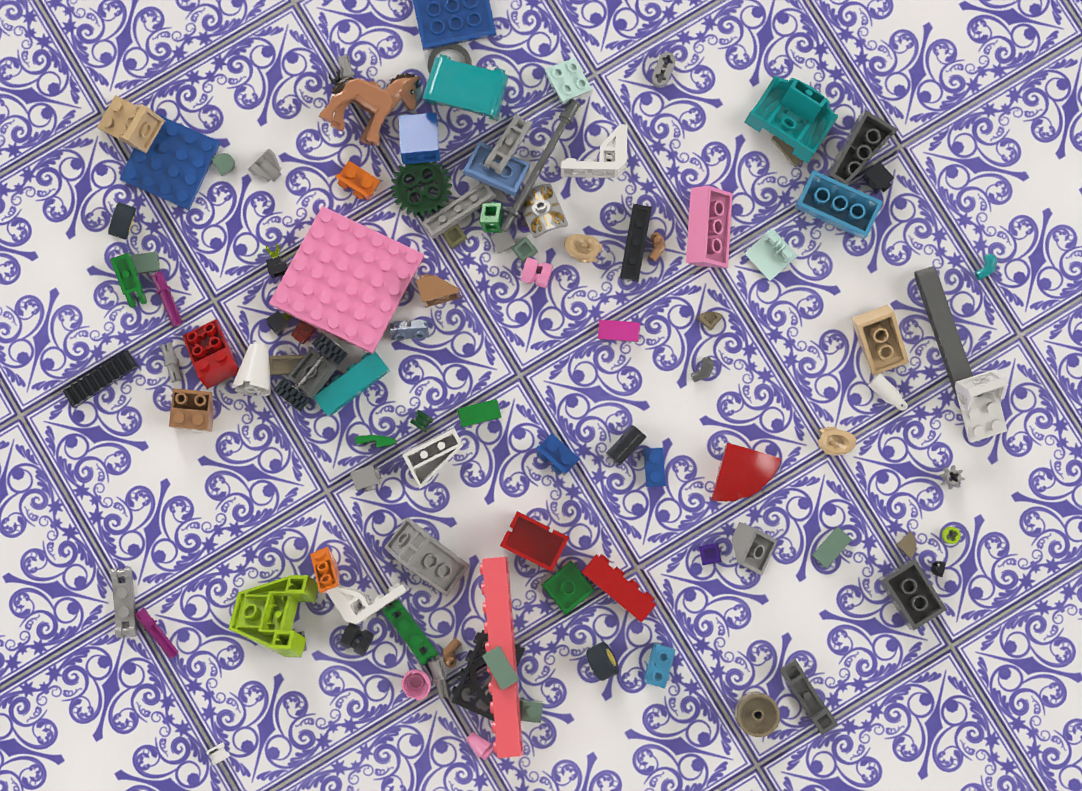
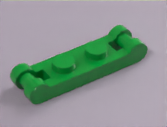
[382,598,439,666]

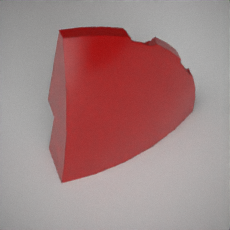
[711,443,781,502]

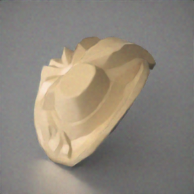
[564,234,603,263]
[818,427,856,456]

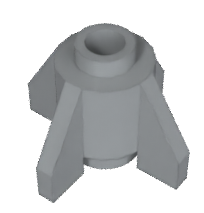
[248,149,282,182]

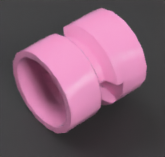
[521,257,553,289]

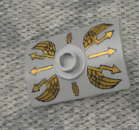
[516,184,568,238]

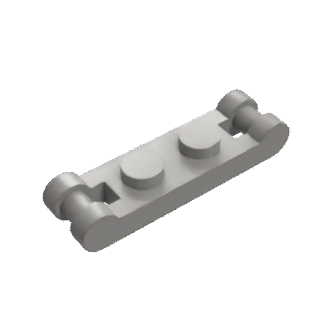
[484,114,533,175]
[110,567,137,638]

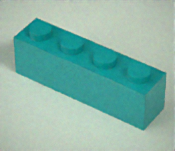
[313,351,390,417]

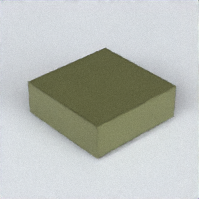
[442,224,468,249]

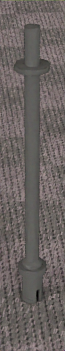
[500,99,581,232]

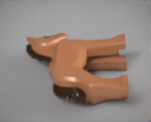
[318,73,421,146]

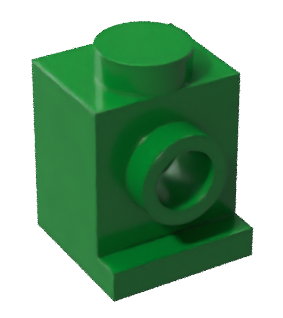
[480,202,505,233]

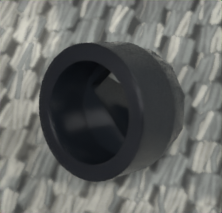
[931,561,946,577]

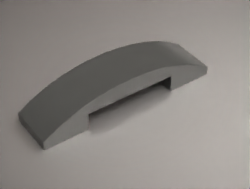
[779,659,838,735]

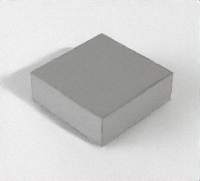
[490,230,516,254]

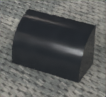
[606,425,647,466]

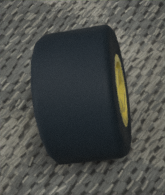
[108,202,136,239]
[586,642,619,681]

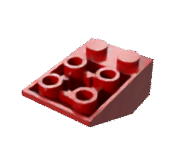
[182,319,240,389]

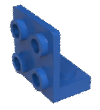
[536,433,580,476]

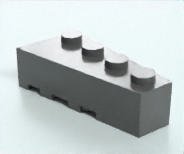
[826,110,899,185]

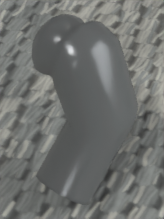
[691,357,714,382]

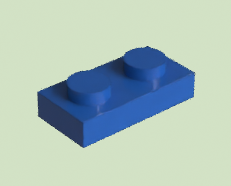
[643,448,666,487]

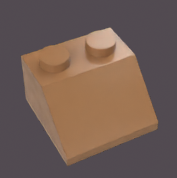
[416,274,462,308]

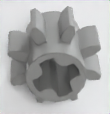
[939,465,965,489]

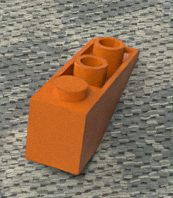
[310,547,340,594]

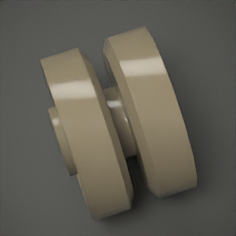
[734,692,780,737]

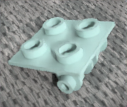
[544,58,592,105]
[744,228,798,281]

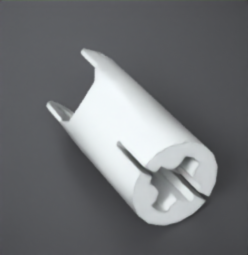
[868,373,908,410]

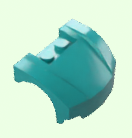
[744,75,838,163]

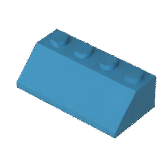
[795,170,883,240]

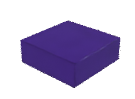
[698,543,722,565]

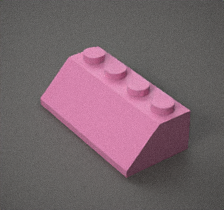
[686,186,733,268]

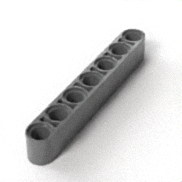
[914,266,973,396]

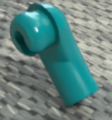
[975,253,998,280]

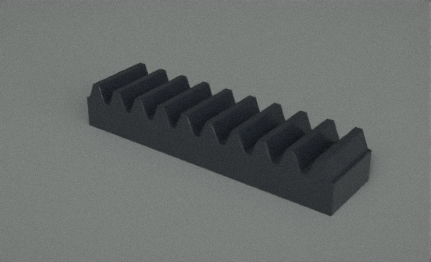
[620,203,652,282]
[63,350,139,408]

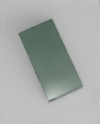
[131,251,160,274]
[811,527,852,568]
[482,646,520,690]

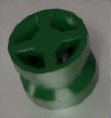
[410,410,434,433]

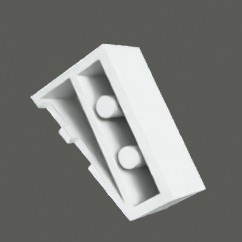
[402,427,463,489]

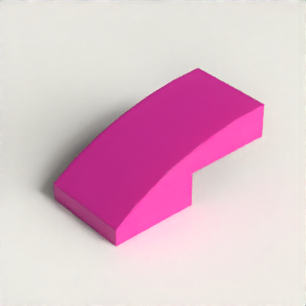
[598,320,640,342]

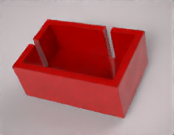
[500,511,569,572]

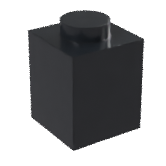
[862,161,894,194]

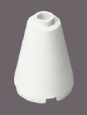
[232,342,271,397]

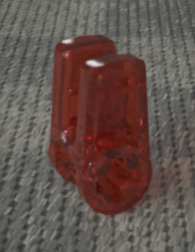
[291,320,318,344]

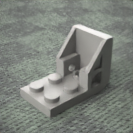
[384,517,470,596]

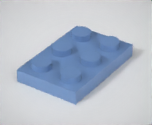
[463,141,530,197]

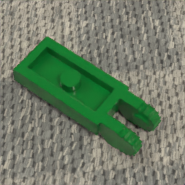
[110,252,147,308]

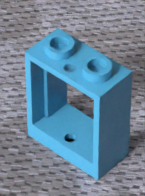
[643,642,676,689]

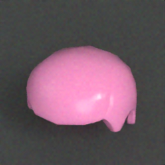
[402,669,431,701]

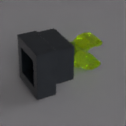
[266,243,289,278]
[266,311,293,336]

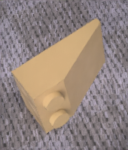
[851,305,909,376]

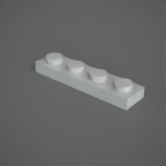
[422,182,496,239]

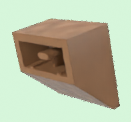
[169,388,214,432]

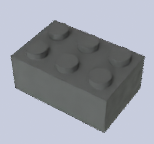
[878,559,947,630]

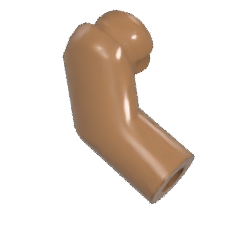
[648,232,666,262]
[443,638,462,668]

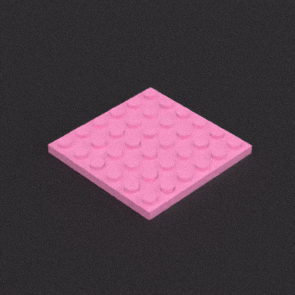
[269,206,424,354]

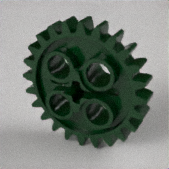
[391,161,453,218]

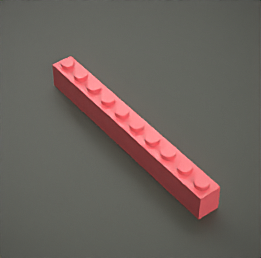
[480,557,524,758]

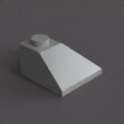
[731,522,778,575]

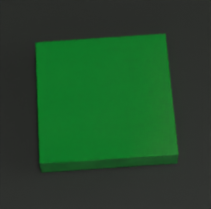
[541,561,595,615]

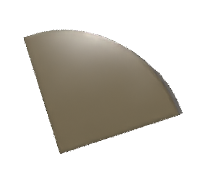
[696,312,723,331]
[896,531,916,559]

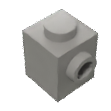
[350,465,382,492]

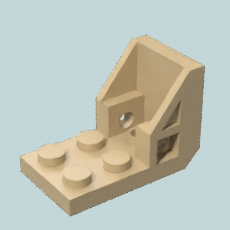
[97,95,165,153]

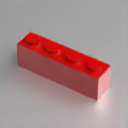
[582,554,657,623]

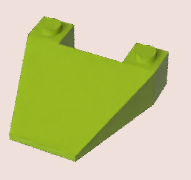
[228,575,319,658]

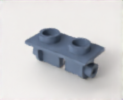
[389,319,429,341]

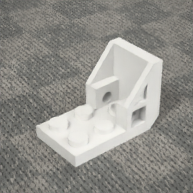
[561,124,627,178]
[955,370,1008,443]
[326,583,410,624]

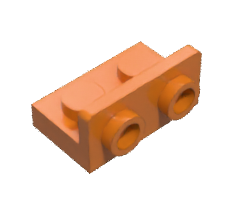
[335,161,381,201]

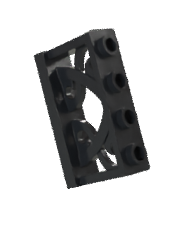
[449,629,525,721]

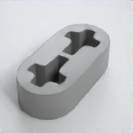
[652,52,676,88]

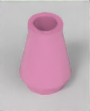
[466,732,493,761]

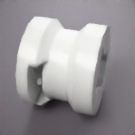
[206,742,231,765]

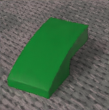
[457,399,501,428]
[355,435,397,449]

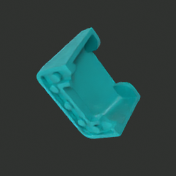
[422,54,509,121]

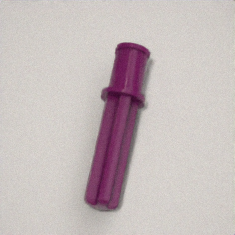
[151,271,183,327]
[134,607,179,659]

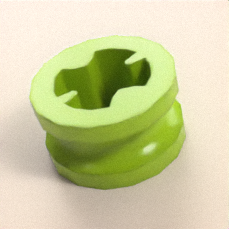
[942,527,961,544]

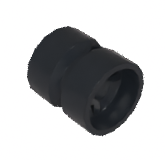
[339,623,375,656]

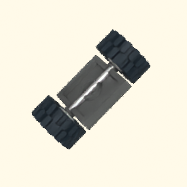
[274,332,348,412]

